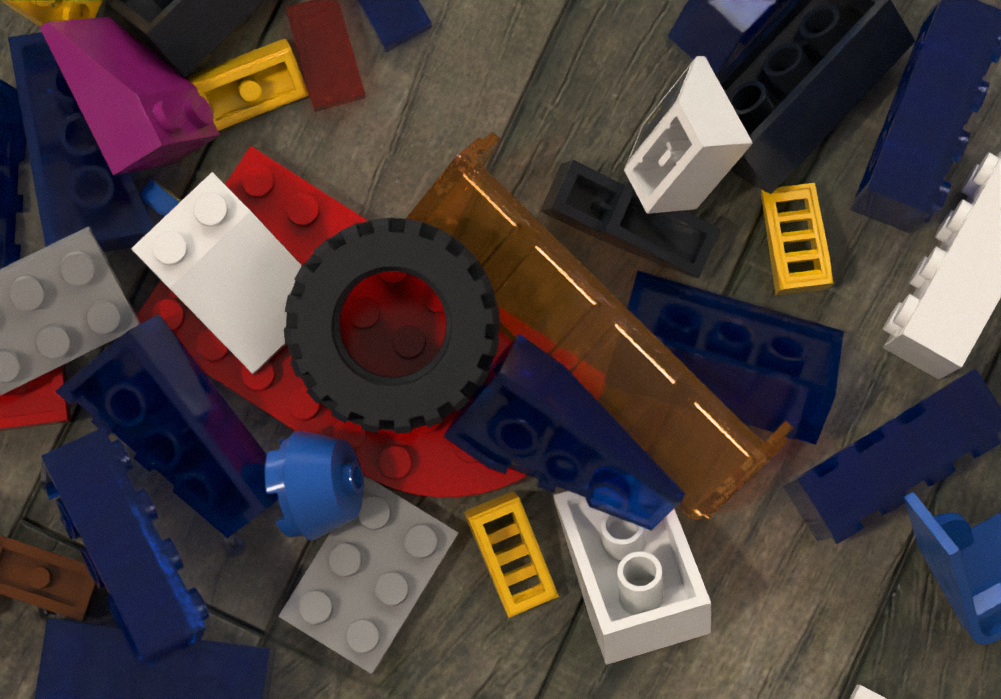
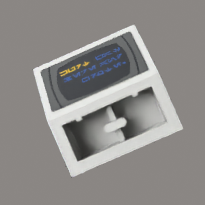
[624,56,753,214]

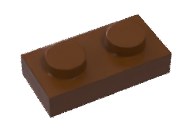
[0,535,104,621]

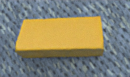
[188,39,309,131]

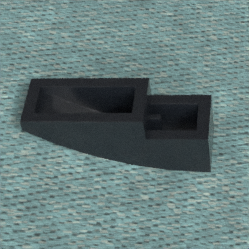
[540,160,721,278]

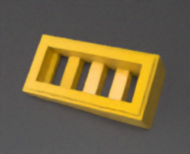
[761,183,834,296]
[464,491,559,618]

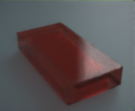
[285,0,366,112]

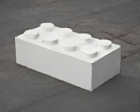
[883,151,1001,380]

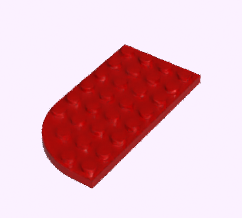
[137,146,613,498]

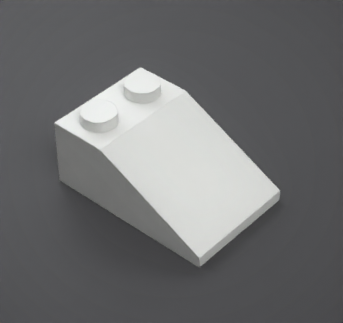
[131,172,302,375]
[554,465,711,665]

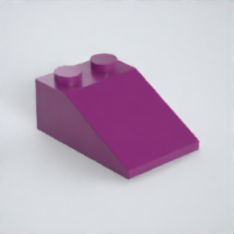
[39,17,220,176]

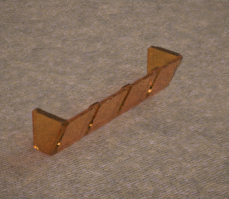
[406,132,793,521]

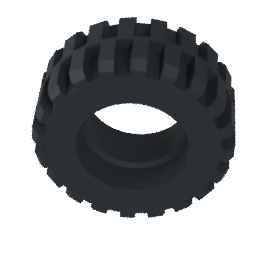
[284,218,500,434]

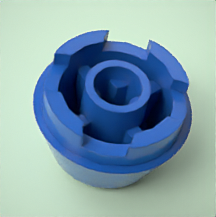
[265,430,364,540]

